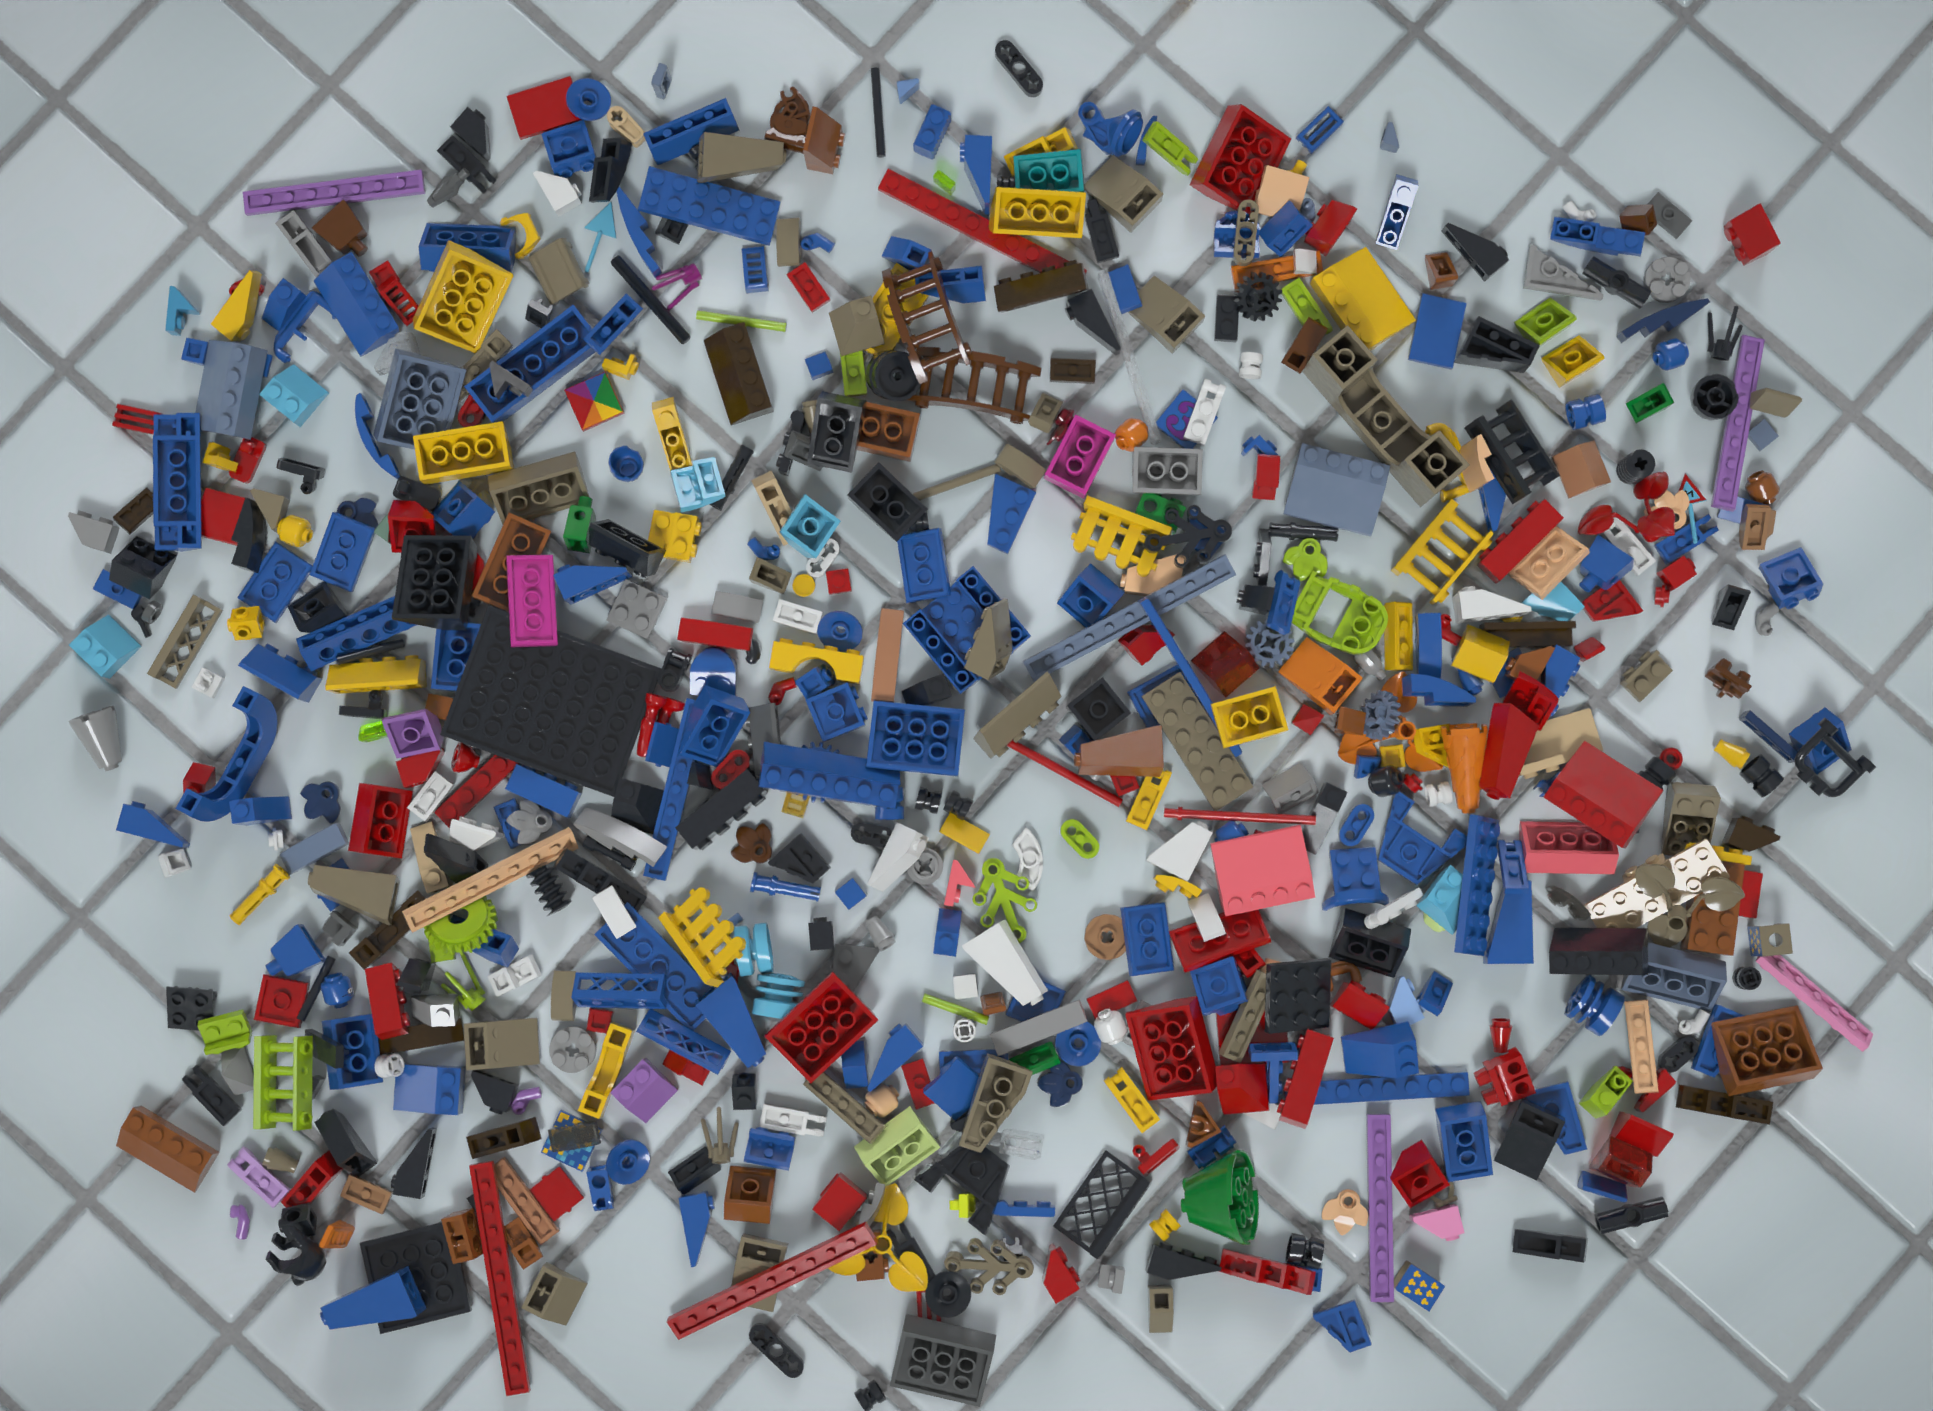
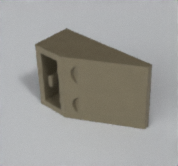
[1084,155,1164,233]
[1128,276,1205,354]
[964,598,1012,680]
[1661,782,1721,856]
[464,1018,540,1070]
[731,1233,789,1312]

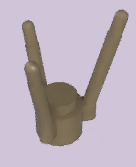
[701,1107,739,1164]

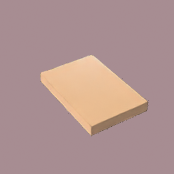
[1509,526,1590,600]

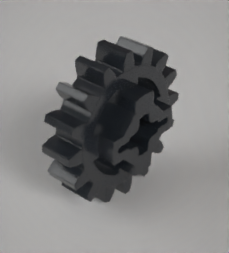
[1233,272,1282,322]

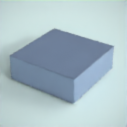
[1748,419,1779,451]

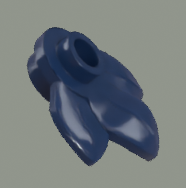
[337,498,379,528]
[300,781,341,824]
[1037,1061,1083,1107]

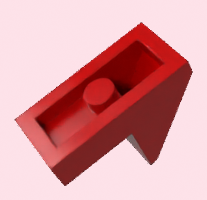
[1252,454,1280,500]
[1233,949,1266,978]
[662,1050,710,1086]

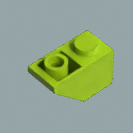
[1578,1066,1633,1119]

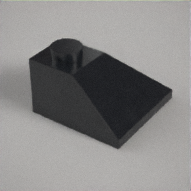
[288,581,348,633]
[611,778,664,834]

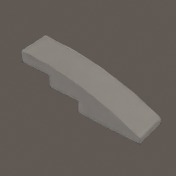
[573,807,667,867]
[990,999,1088,1056]

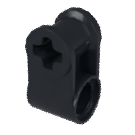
[658,646,693,692]

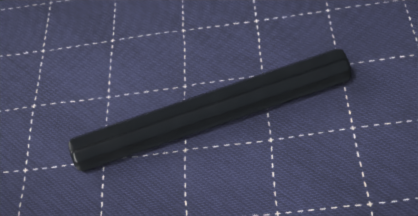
[611,255,691,344]

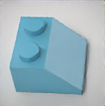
[259,364,329,427]
[779,494,841,558]
[69,615,142,679]
[1416,865,1463,935]

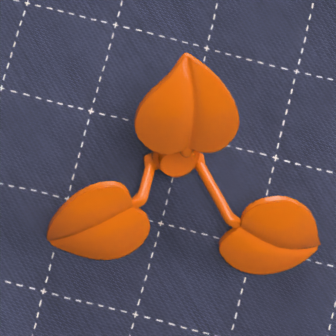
[1338,672,1443,772]

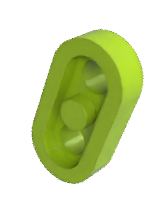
[1060,819,1099,859]

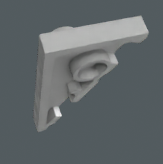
[1523,244,1604,301]

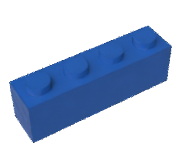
[643,98,740,166]

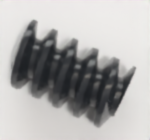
[1616,449,1655,485]
[526,865,572,916]

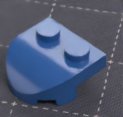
[1213,211,1260,259]
[690,647,737,696]

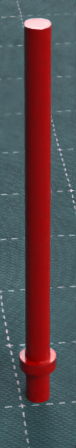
[1007,740,1123,807]
[1164,807,1316,825]

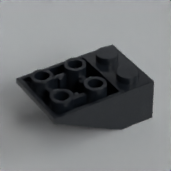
[1494,1098,1565,1181]

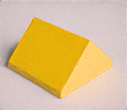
[1541,335,1605,388]
[1451,624,1510,683]

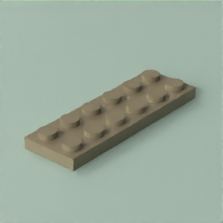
[1141,672,1253,811]

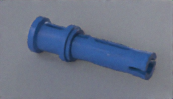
[750,872,821,902]

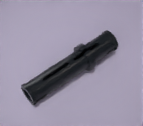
[709,445,754,511]
[1269,522,1339,542]

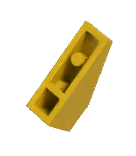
[211,270,262,342]

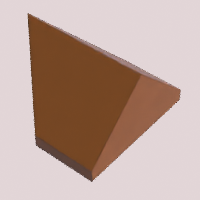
[1185,1100,1221,1148]

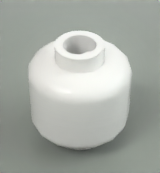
[1094,1009,1127,1045]

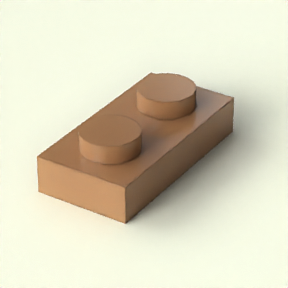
[340,1174,393,1214]

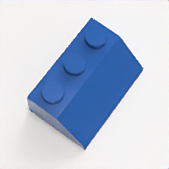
[238,643,322,703]
[321,1014,383,1090]

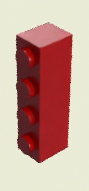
[1477,499,1564,584]
[1277,1029,1334,1129]

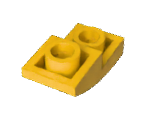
[1153,875,1202,899]

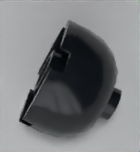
[1690,374,1739,420]

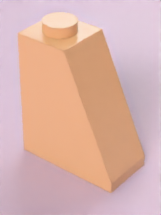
[1120,554,1184,596]

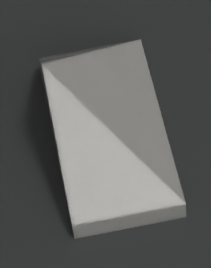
[221,1047,254,1096]

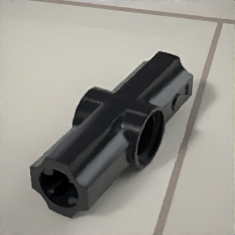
[1582,256,1651,309]
[1595,1197,1669,1234]

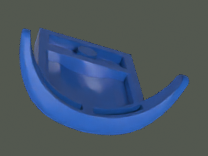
[1322,847,1390,911]

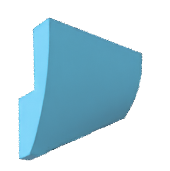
[1521,582,1585,621]

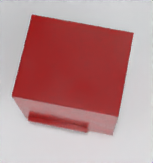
[812,1172,867,1231]

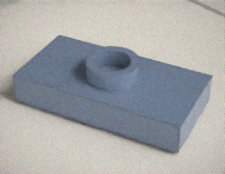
[651,63,672,100]

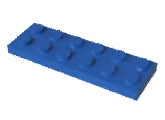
[638,166,780,246]
[1454,815,1500,956]
[594,902,711,1031]

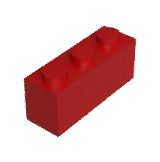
[365,962,410,1040]

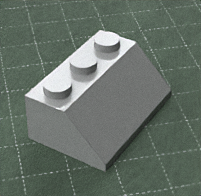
[1132,447,1203,495]

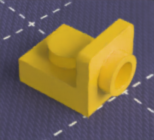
[602,354,639,380]
[203,442,238,472]

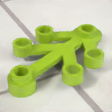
[972,858,1038,943]

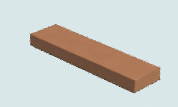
[494,1157,560,1245]

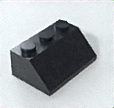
[589,519,666,578]
[1328,908,1411,978]

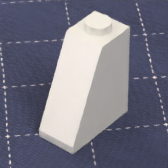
[1145,821,1213,882]

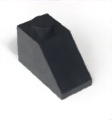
[450,107,491,162]
[1236,585,1275,615]
[901,673,952,706]
[471,1070,519,1115]

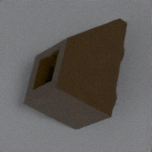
[1722,816,1781,852]

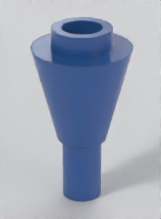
[1451,658,1484,696]

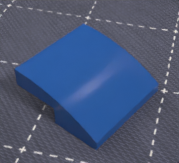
[923,1056,979,1120]

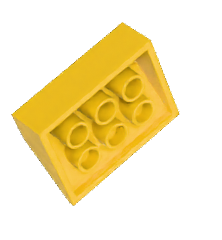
[413,240,513,353]
[1310,247,1416,351]

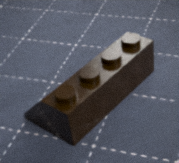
[994,260,1089,313]
[703,322,774,426]

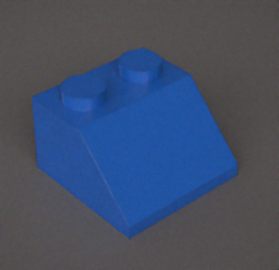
[431,481,496,539]
[1057,563,1125,628]
[1789,707,1852,775]

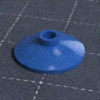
[566,78,611,121]
[817,611,863,652]
[1055,1022,1101,1066]
[606,1140,650,1185]

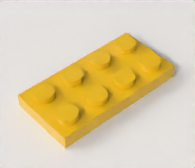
[865,263,930,356]

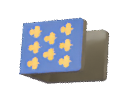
[1747,923,1793,957]
[1394,1260,1445,1312]

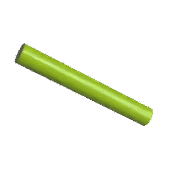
[922,993,989,1025]

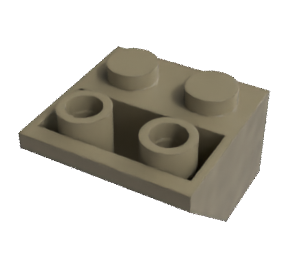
[521,1262,588,1326]

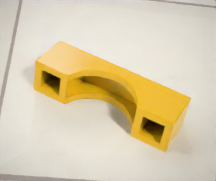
[769,638,864,685]
[578,1022,635,1119]

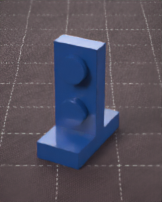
[1248,1042,1298,1104]

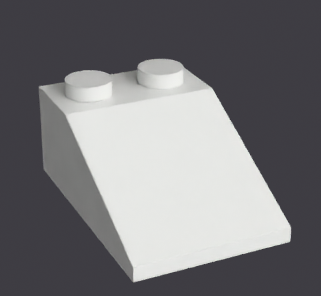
[1452,586,1531,624]

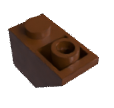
[1281,317,1328,374]

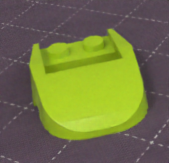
[1292,571,1388,655]

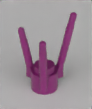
[652,263,702,311]

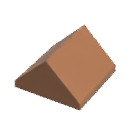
[1552,441,1611,499]

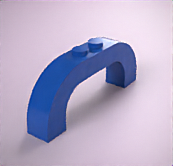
[175,686,277,822]

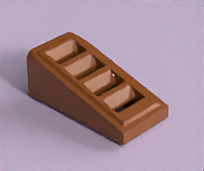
[980,992,1006,1015]

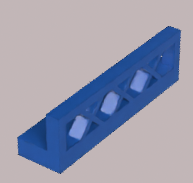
[571,972,667,1009]
[636,1009,731,1075]

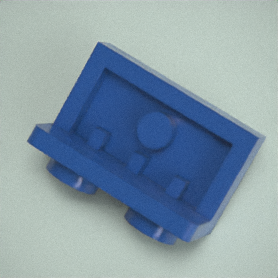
[744,1127,795,1171]

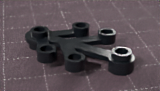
[1144,505,1232,568]

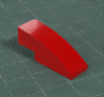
[677,618,753,651]

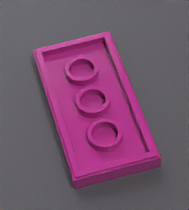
[506,554,558,647]

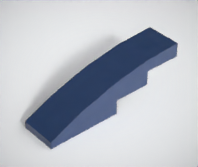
[1616,298,1710,343]

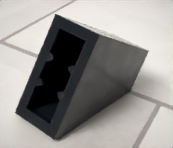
[314,1109,377,1177]

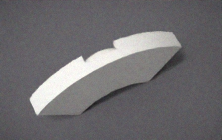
[1012,828,1043,892]

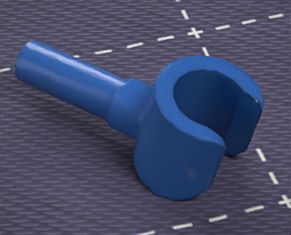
[1533,771,1560,797]

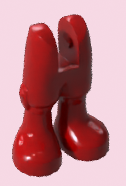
[637,693,685,757]

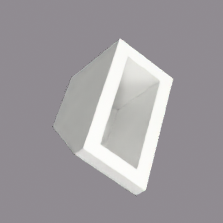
[533,171,582,217]

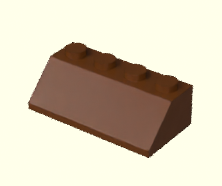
[116,1105,220,1193]

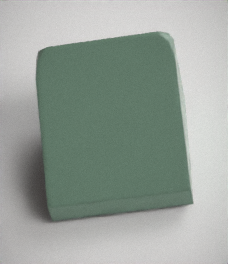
[374,514,391,544]

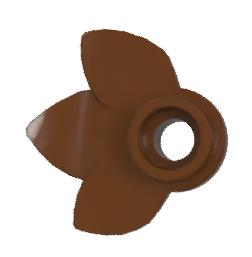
[731,823,772,863]

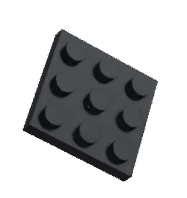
[1264,958,1331,1034]

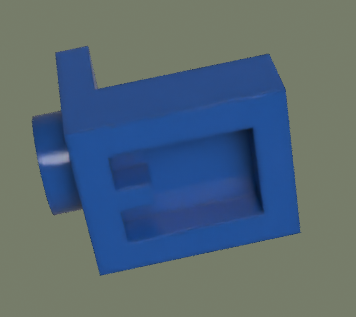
[795,664,836,699]

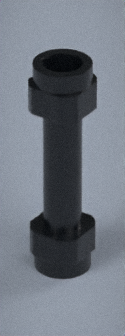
[582,835,637,871]

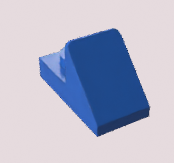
[1416,971,1453,1017]

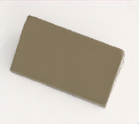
[1750,388,1802,418]

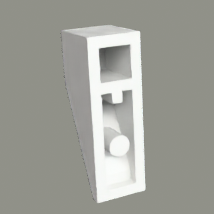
[867,822,929,892]

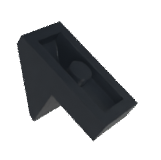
[1711,584,1751,630]

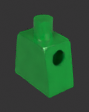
[563,496,596,554]

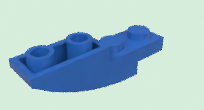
[1550,217,1645,257]

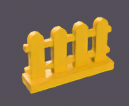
[1071,495,1172,577]
[658,887,746,988]

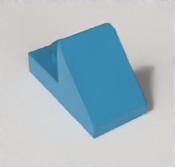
[165,286,200,336]

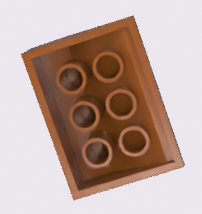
[1711,1005,1823,1096]

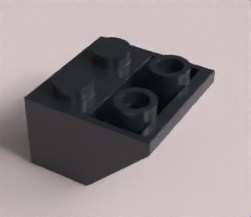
[109,536,177,600]

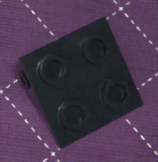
[166,986,217,1031]

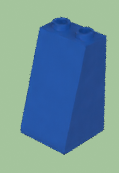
[320,1266,426,1330]

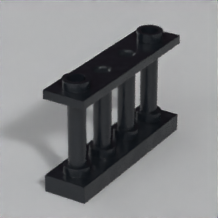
[1464,399,1560,505]

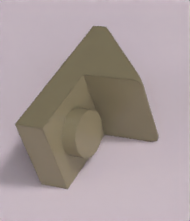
[1028,393,1063,433]

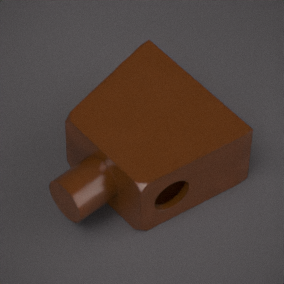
[312,199,368,257]

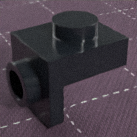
[731,1072,757,1110]

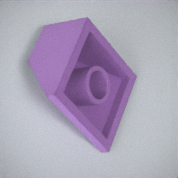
[381,709,444,758]

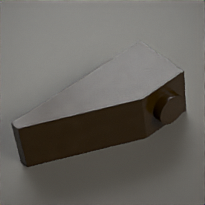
[466,1117,542,1159]

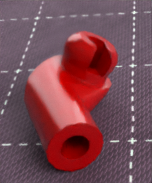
[1441,614,1462,646]

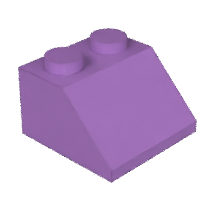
[610,1058,678,1123]

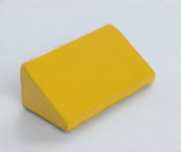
[939,813,990,854]

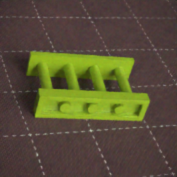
[253,1035,313,1131]

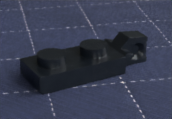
[1085,199,1119,264]

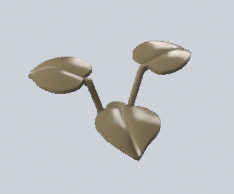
[1635,864,1745,948]

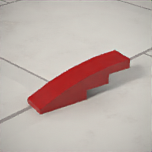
[1219,1249,1316,1295]

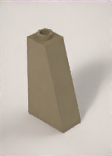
[697,132,786,183]
[308,865,400,925]

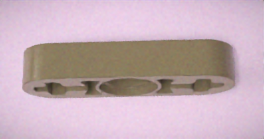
[1233,200,1259,266]

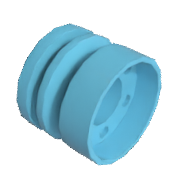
[752,973,805,1019]

